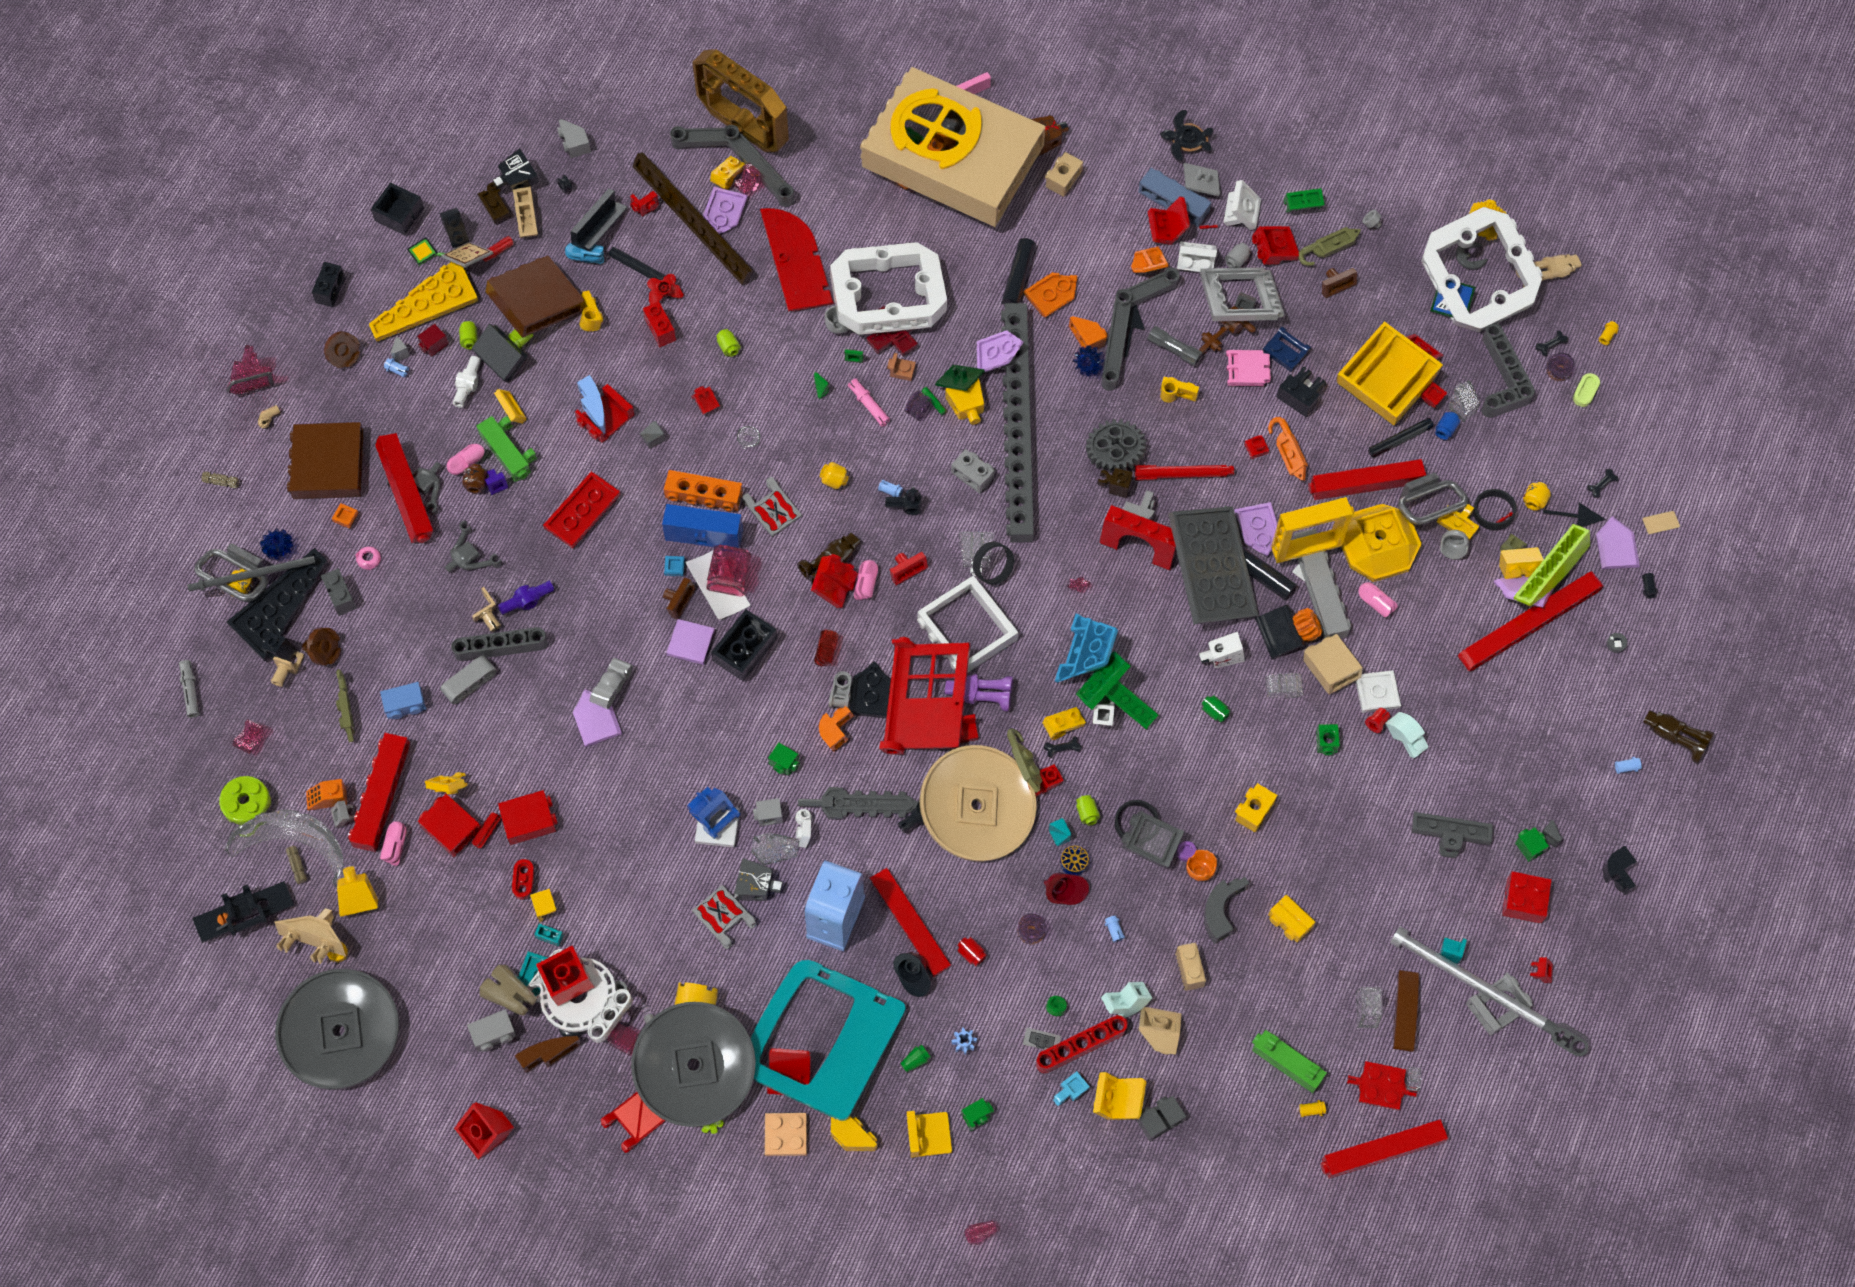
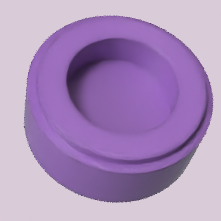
[1176,841,1197,862]

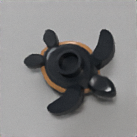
[1160,110,1213,161]

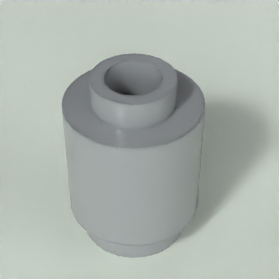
[1225,243,1251,268]

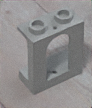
[1466,972,1533,1036]

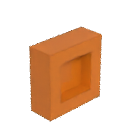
[332,503,358,529]

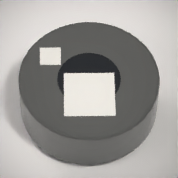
[1606,633,1627,653]

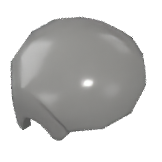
[824,306,850,334]
[1440,529,1469,560]

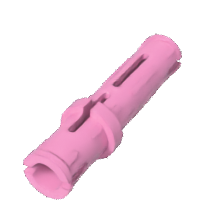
[848,378,890,427]

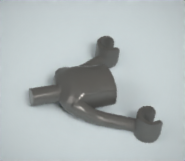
[387,462,442,515]
[444,521,502,573]

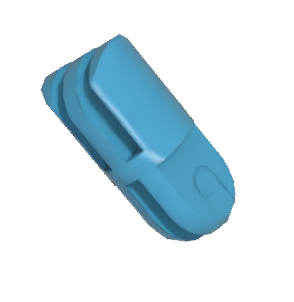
[565,243,604,264]

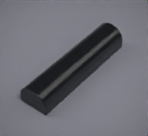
[1001,238,1036,305]
[1242,546,1297,600]

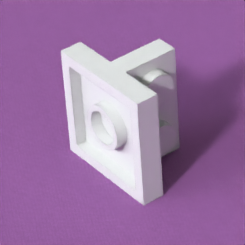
[1224,180,1261,230]
[1177,241,1217,272]

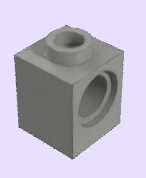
[753,798,783,827]

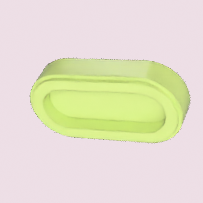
[1573,373,1600,407]

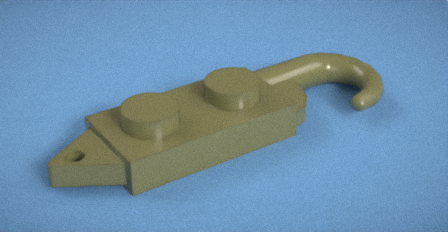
[1298,227,1361,266]
[336,669,355,742]
[1007,728,1042,793]

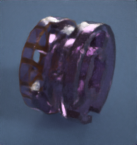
[1546,352,1575,381]
[905,390,932,420]
[1017,913,1046,945]

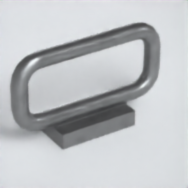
[1398,472,1468,525]
[194,543,268,602]

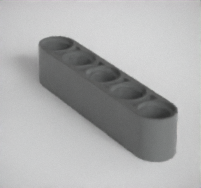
[451,627,548,661]

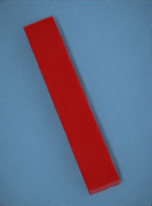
[870,868,951,977]

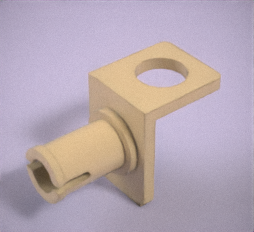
[472,587,501,632]
[271,651,304,687]

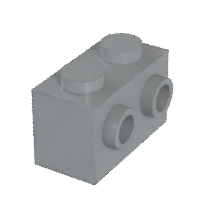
[951,449,995,494]
[467,1009,516,1052]

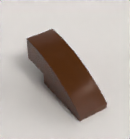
[514,1036,581,1073]

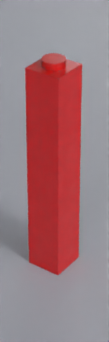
[375,433,433,543]
[1308,459,1426,500]
[1320,1119,1448,1179]

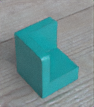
[1440,937,1467,964]

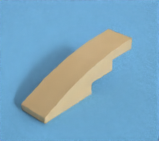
[513,186,538,238]

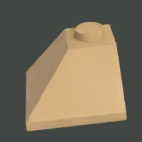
[1139,1007,1181,1055]

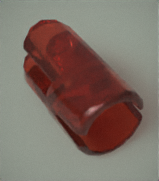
[814,629,839,667]

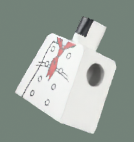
[1199,632,1245,668]

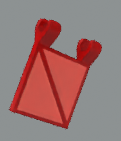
[601,1092,665,1153]

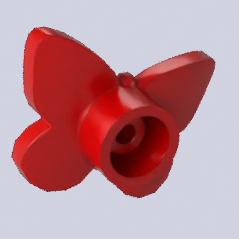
[647,274,683,305]

